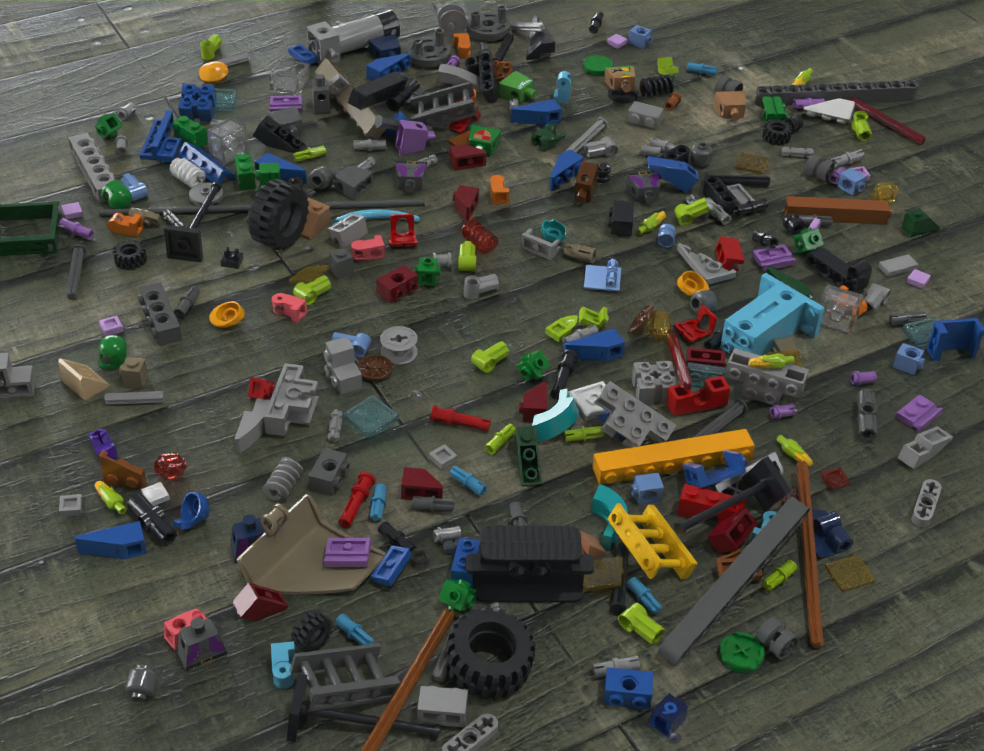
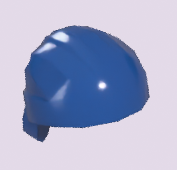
[173,491,210,529]

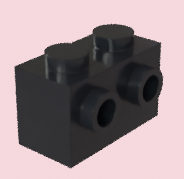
[608,200,634,236]

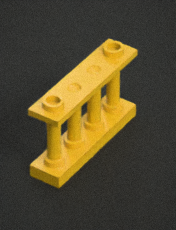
[607,503,698,579]

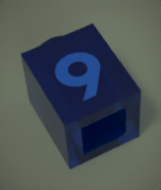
[650,693,688,737]

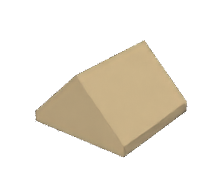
[58,358,110,400]

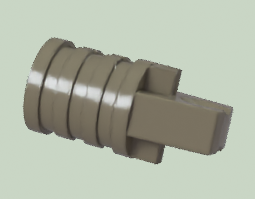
[128,207,162,226]
[564,244,597,264]

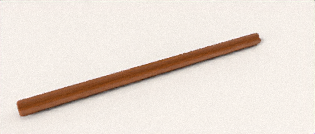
[796,461,824,649]
[361,609,455,751]

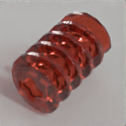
[462,218,498,254]

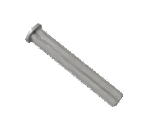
[566,117,608,153]

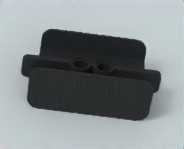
[466,525,594,603]

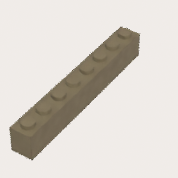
[315,58,387,140]

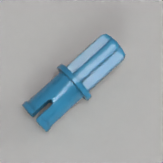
[687,62,717,76]
[449,466,488,497]
[369,484,387,522]
[627,577,662,615]
[335,614,374,645]

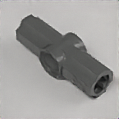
[856,388,878,441]

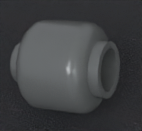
[690,142,713,167]
[309,166,334,190]
[690,290,717,314]
[125,665,158,702]

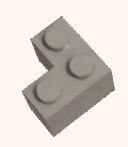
[323,336,362,395]
[0,353,35,398]

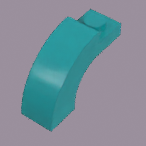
[532,388,579,442]
[592,484,628,551]

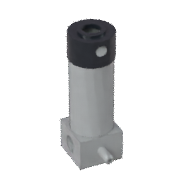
[307,10,400,64]

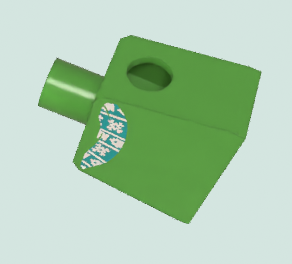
[498,71,537,102]

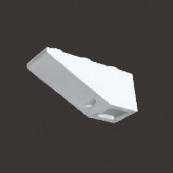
[804,98,855,124]

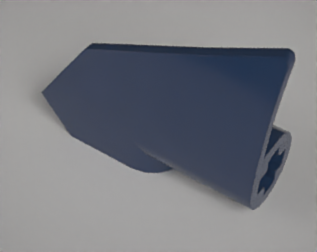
[812,509,853,558]

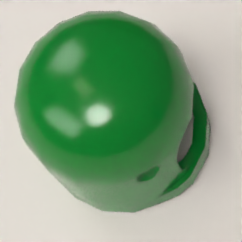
[101,180,132,209]
[98,335,127,370]

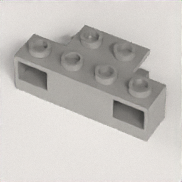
[725,348,809,405]
[264,363,319,436]
[594,381,676,448]

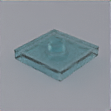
[343,395,399,438]

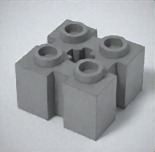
[632,361,678,405]

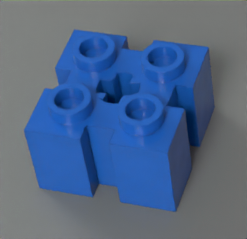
[178,84,217,122]

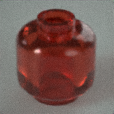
[154,452,187,480]

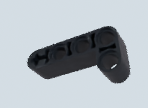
[464,52,499,103]
[806,247,872,295]

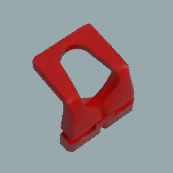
[389,214,417,247]
[673,305,717,343]

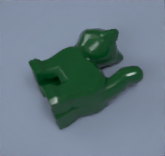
[531,124,566,152]

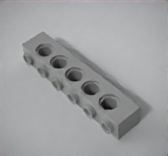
[68,133,115,203]

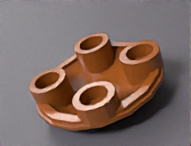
[494,60,513,82]

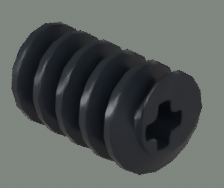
[640,74,674,97]

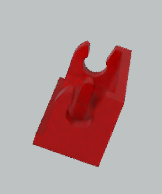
[715,236,745,271]

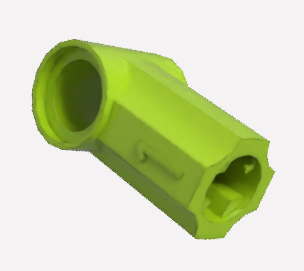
[200,34,223,60]
[851,111,872,142]
[674,198,710,226]
[458,241,476,272]
[293,275,331,305]
[471,341,509,373]
[618,603,665,645]

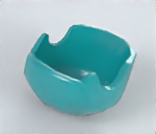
[541,219,567,243]

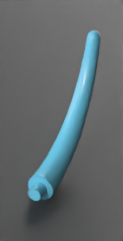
[331,209,420,226]

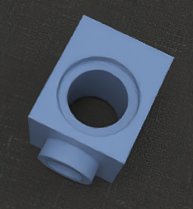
[628,25,652,49]
[837,168,866,196]
[893,343,925,375]
[631,473,664,505]

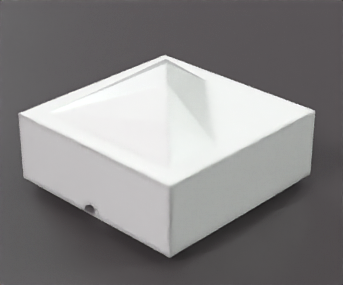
[141,482,170,506]

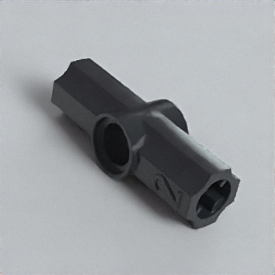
[127,493,178,545]

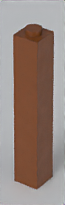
[784,196,892,225]

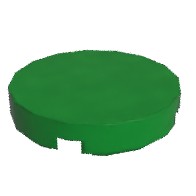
[583,55,613,76]
[719,632,765,673]

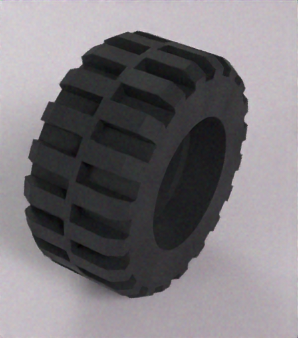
[247,179,309,250]
[444,608,536,699]

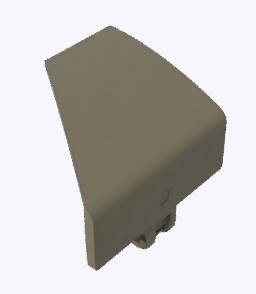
[237,494,386,594]

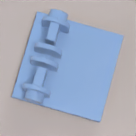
[584,259,621,291]

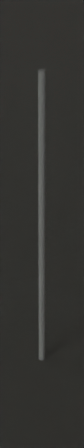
[100,199,425,216]

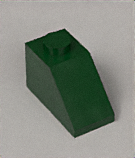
[901,208,940,237]

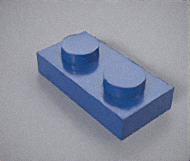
[288,43,318,66]
[157,137,182,162]
[371,545,412,586]

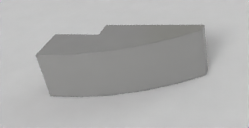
[438,64,482,92]
[235,398,270,453]
[898,426,953,469]

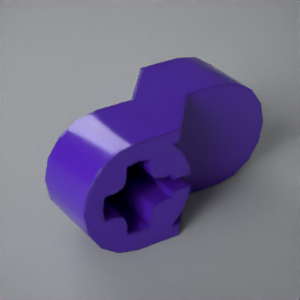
[89,429,118,459]

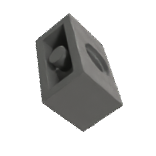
[308,448,350,496]

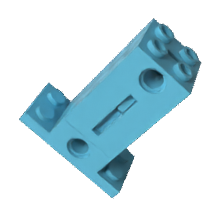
[720,273,825,356]

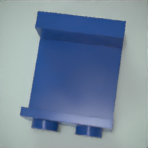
[927,318,984,361]
[682,450,747,488]

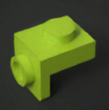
[657,57,679,77]
[579,306,609,331]

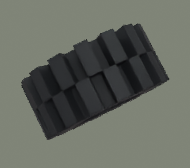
[762,119,793,146]
[113,239,147,270]
[290,609,334,652]

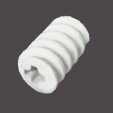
[169,158,206,188]

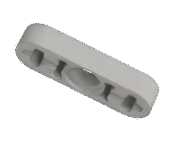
[911,479,942,527]
[442,713,498,751]

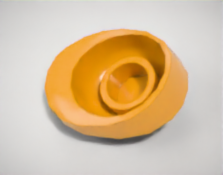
[199,61,228,83]
[677,271,709,296]
[209,302,245,328]

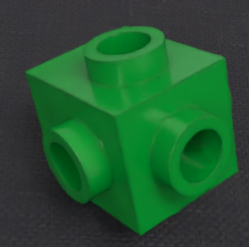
[94,112,123,139]
[793,227,824,253]
[415,257,441,286]
[516,349,551,381]
[438,579,476,613]

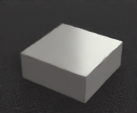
[327,74,350,94]
[429,444,457,470]
[59,494,83,517]

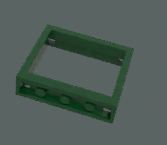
[0,201,62,256]

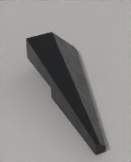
[526,15,555,60]

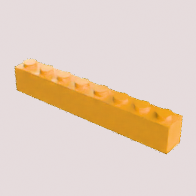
[592,429,755,485]

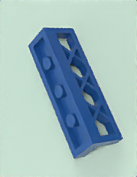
[139,110,174,160]
[177,141,236,185]

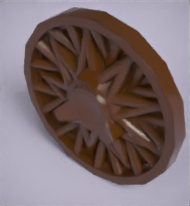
[629,304,654,334]
[357,355,392,381]

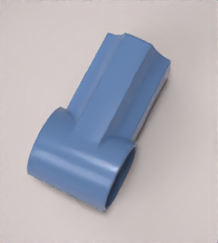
[120,173,148,202]
[332,332,372,358]

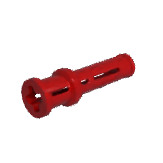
[430,404,491,432]
[338,472,376,528]

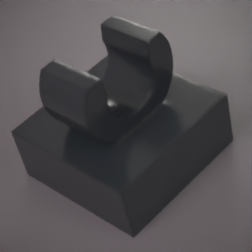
[221,247,244,269]

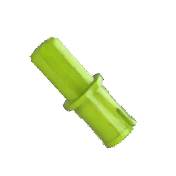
[293,145,326,162]
[484,424,515,455]
[564,426,604,443]
[762,560,798,591]

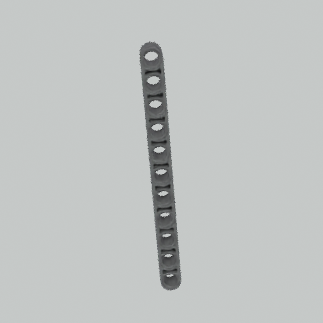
[755,80,919,107]
[658,497,810,666]

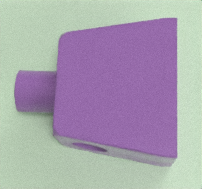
[395,120,435,155]

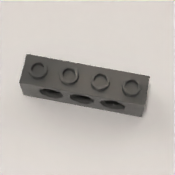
[138,282,182,346]

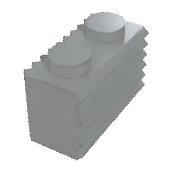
[627,101,664,130]

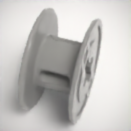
[437,4,467,37]
[380,326,418,365]

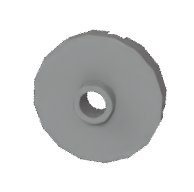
[189,183,223,206]

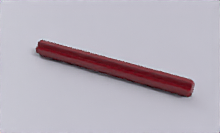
[850,97,926,145]
[667,333,692,390]

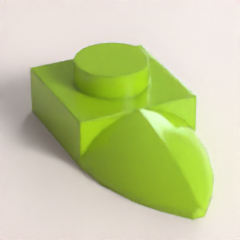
[545,315,578,342]

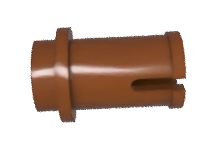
[664,93,681,110]

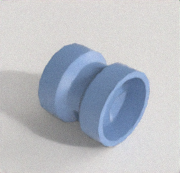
[658,224,676,248]

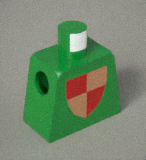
[469,125,501,157]

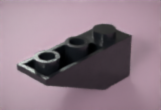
[253,115,306,153]

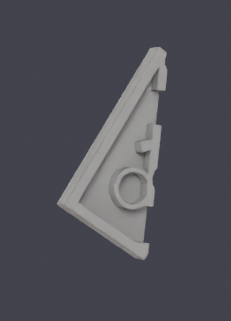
[677,243,736,285]

